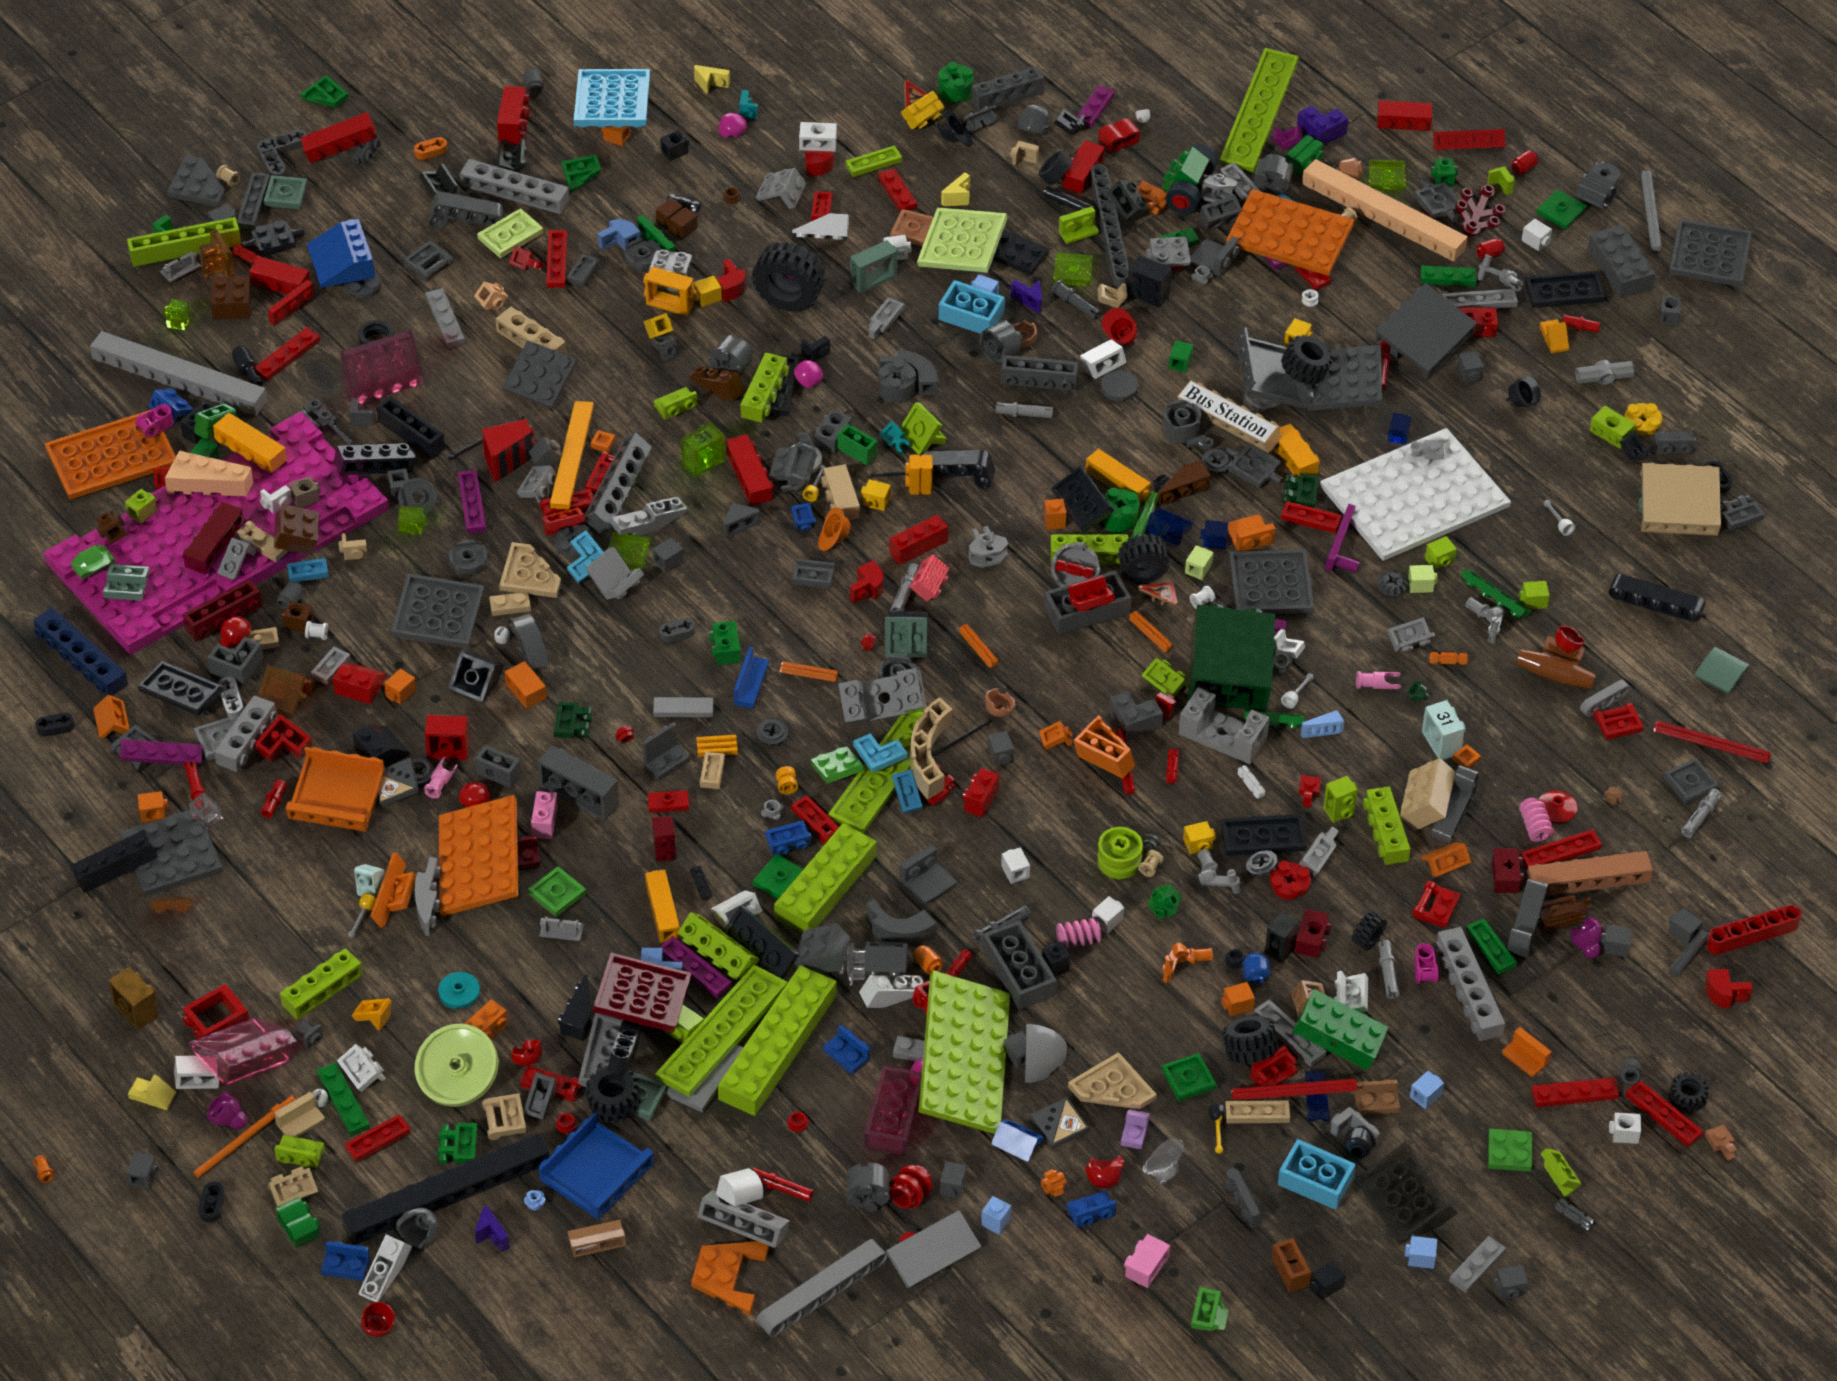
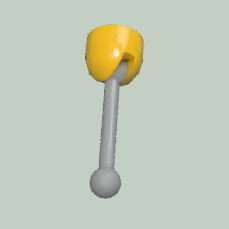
[803,465,826,502]
[348,893,376,939]

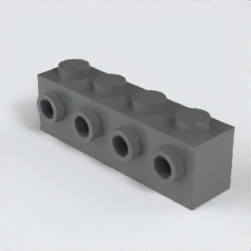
[1001,355,1078,391]

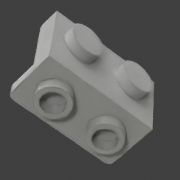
[1387,617,1435,653]

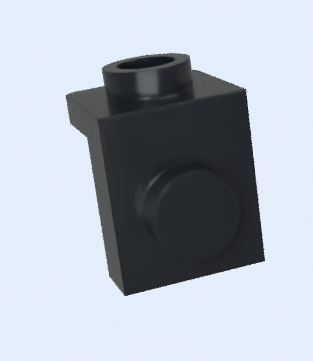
[1054,108,1085,135]
[801,336,830,362]
[1619,431,1653,461]

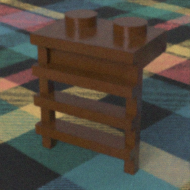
[1539,895,1591,933]

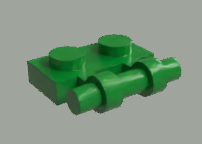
[437,1123,478,1164]

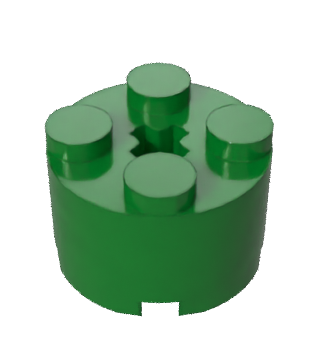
[938,62,974,104]
[1101,488,1139,533]

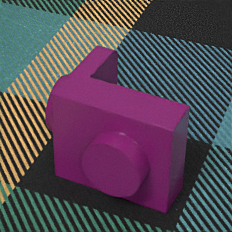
[1273,125,1302,150]

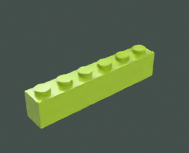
[127,217,241,267]

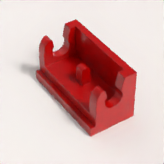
[1250,1046,1298,1086]

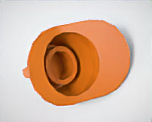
[818,507,851,551]

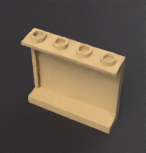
[1640,463,1721,536]

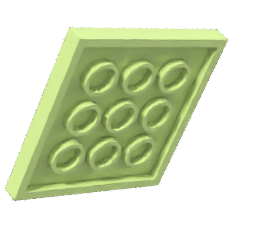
[917,207,1008,273]

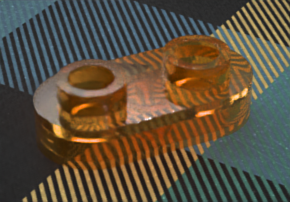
[150,898,192,913]

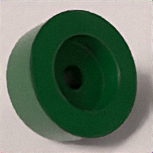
[1408,681,1429,702]

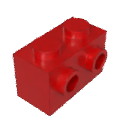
[1459,308,1498,337]
[962,768,999,818]

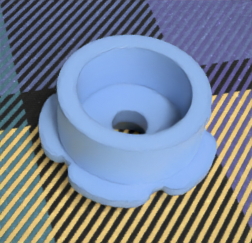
[524,1190,545,1210]

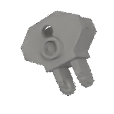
[1199,174,1238,202]
[969,526,1008,568]

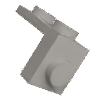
[217,538,257,580]
[1330,1107,1380,1146]

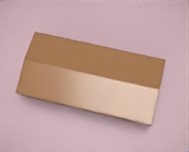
[567,1220,626,1258]

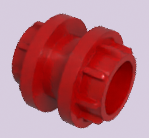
[890,1165,932,1209]

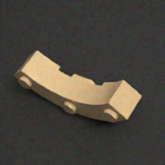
[910,697,953,800]

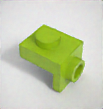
[1487,166,1515,195]

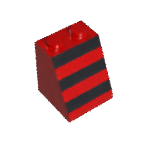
[482,419,535,482]

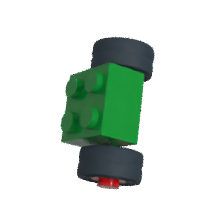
[1161,144,1218,214]

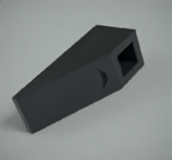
[558,974,592,1041]

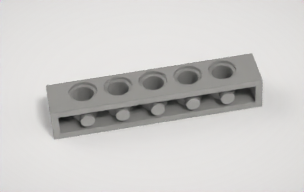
[460,159,569,214]
[1434,927,1505,1041]

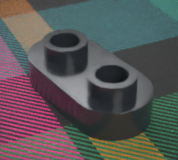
[1704,460,1732,493]
[198,1182,225,1222]

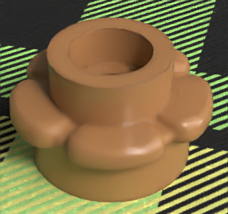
[1604,787,1624,805]

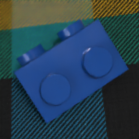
[149,388,194,425]
[765,820,812,855]

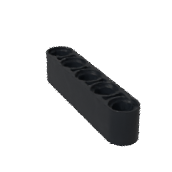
[1608,574,1706,622]
[608,1020,642,1076]

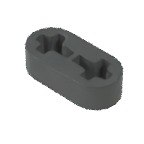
[659,618,695,643]

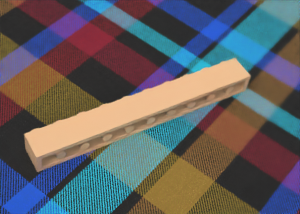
[1302,159,1468,262]

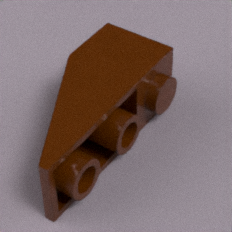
[689,366,746,401]
[1158,460,1211,506]

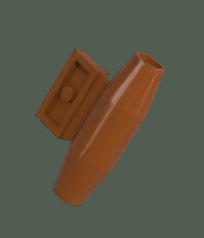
[1516,636,1596,689]

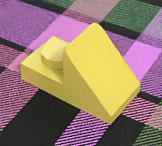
[694,65,730,94]
[941,172,971,206]
[128,1074,176,1110]

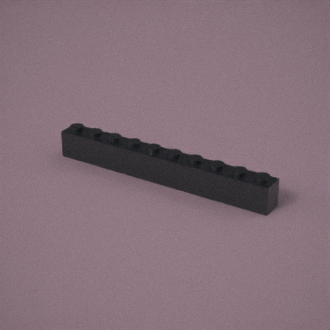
[341,1133,549,1245]

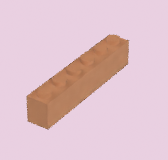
[1526,851,1653,896]

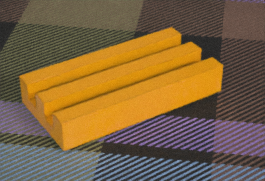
[696,735,738,757]

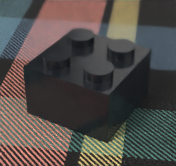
[1127,255,1172,308]

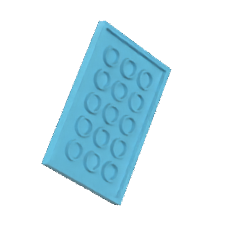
[574,69,650,128]

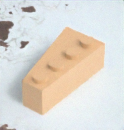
[165,451,253,496]

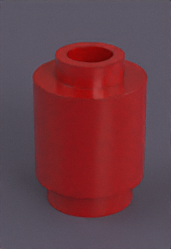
[1511,150,1538,175]
[1476,238,1505,260]

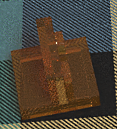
[199,229,235,278]
[258,665,307,715]

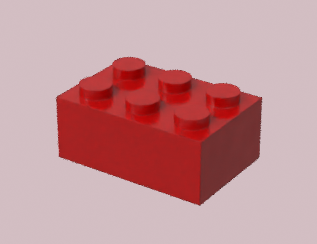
[497,86,530,145]

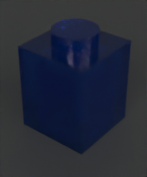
[1388,413,1412,445]
[1200,520,1228,549]

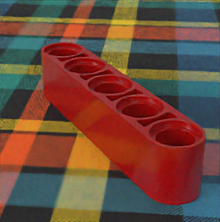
[1706,905,1802,955]

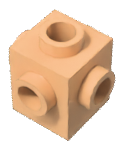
[474,281,508,311]

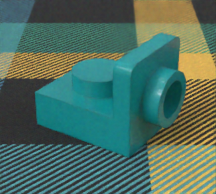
[739,90,758,119]

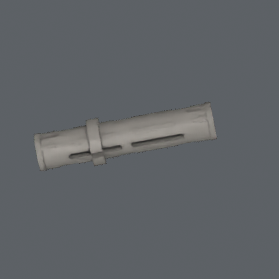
[996,402,1053,419]
[890,563,919,612]
[1681,789,1722,838]
[1378,940,1399,999]

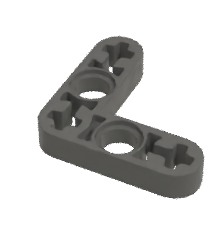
[257,130,307,178]

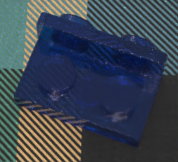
[1146,508,1193,545]

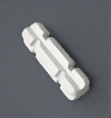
[1237,765,1265,799]

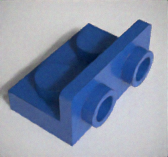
[823,1025,870,1075]
[1066,1190,1117,1228]
[321,1241,370,1281]

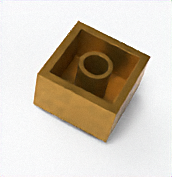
[108,967,158,1030]

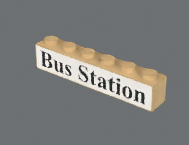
[1177,380,1282,453]

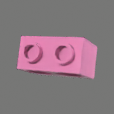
[531,791,558,839]

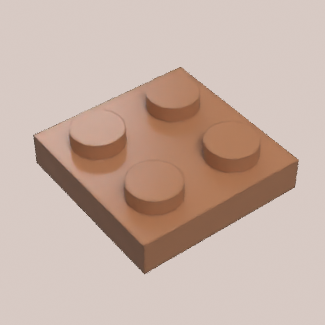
[890,209,934,247]

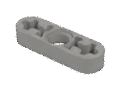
[218,677,244,720]
[1580,680,1630,717]

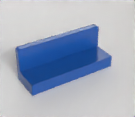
[734,647,769,709]

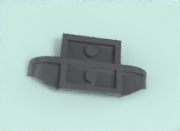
[768,432,817,493]

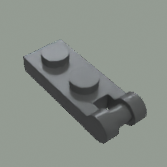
[1225,1168,1261,1228]

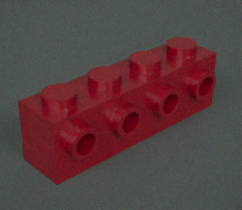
[183,502,244,575]
[183,579,262,642]

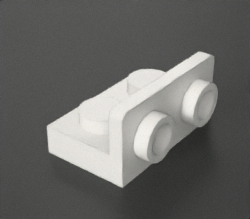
[337,1044,386,1092]

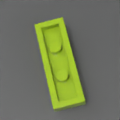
[845,145,902,177]

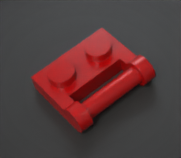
[1593,703,1644,740]
[1412,881,1460,928]

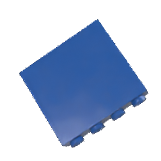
[539,1113,654,1220]

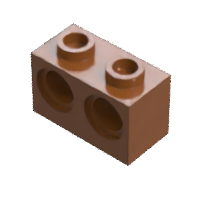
[1272,1238,1311,1293]

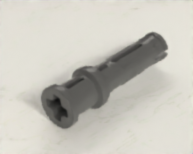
[1051,280,1102,321]
[973,905,1031,947]

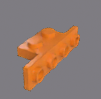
[371,853,416,928]

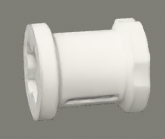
[1189,586,1215,609]
[305,621,328,640]

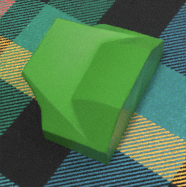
[71,545,116,580]
[1191,1287,1229,1331]

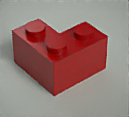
[254,714,313,763]

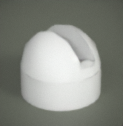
[1135,109,1150,123]
[494,626,510,644]
[312,1088,329,1107]

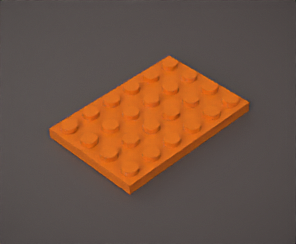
[1226,189,1355,276]
[44,410,176,500]
[439,795,518,917]

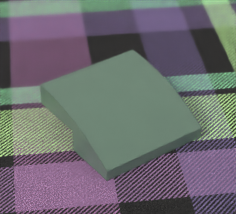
[103,564,149,601]
[884,617,927,658]
[1694,647,1750,695]

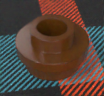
[723,187,741,204]

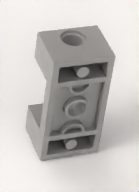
[838,668,927,726]
[1179,688,1270,764]

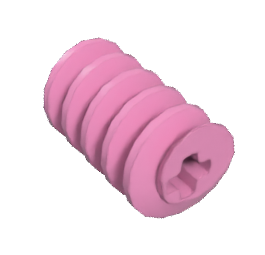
[1519,798,1554,842]
[1056,918,1101,949]

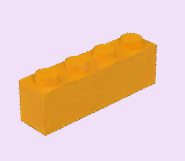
[213,413,287,474]

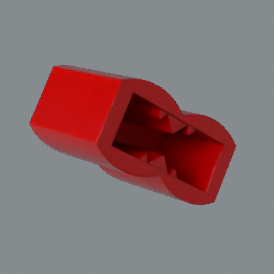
[1098,118,1140,153]

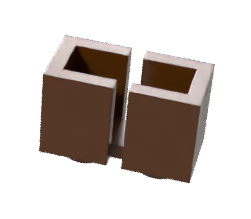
[656,198,697,240]

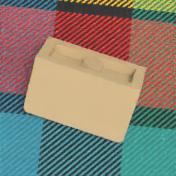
[274,1092,325,1137]

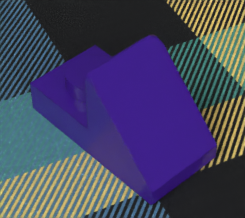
[1011,280,1042,313]
[475,1206,510,1252]

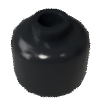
[1344,1127,1372,1159]

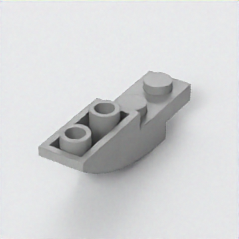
[610,496,688,537]
[415,857,441,936]

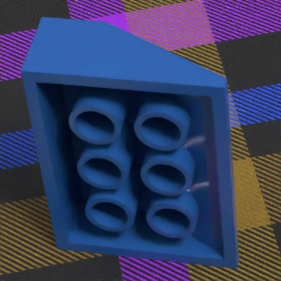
[307,219,375,288]

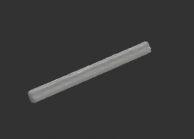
[1641,170,1661,251]

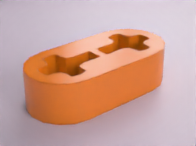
[414,137,448,160]

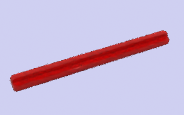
[1654,721,1771,763]
[1231,1079,1358,1101]

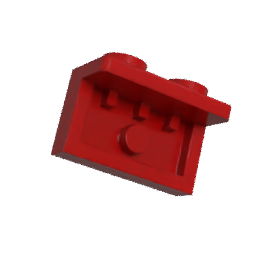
[1068,576,1115,612]

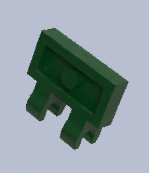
[1282,473,1319,508]
[553,702,593,738]

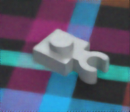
[1411,440,1444,460]

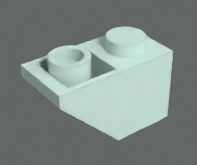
[354,864,385,898]

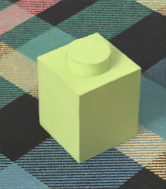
[1185,545,1213,580]
[1408,565,1438,593]

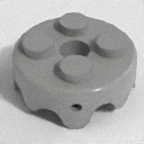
[1050,542,1100,587]

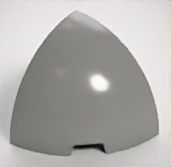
[1025,1024,1067,1083]

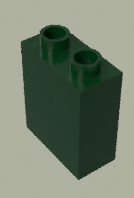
[1187,603,1275,712]

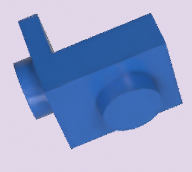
[791,503,816,531]

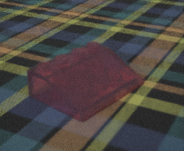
[340,330,423,404]
[188,1017,297,1085]

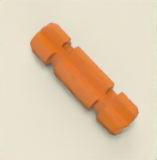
[1429,652,1468,665]

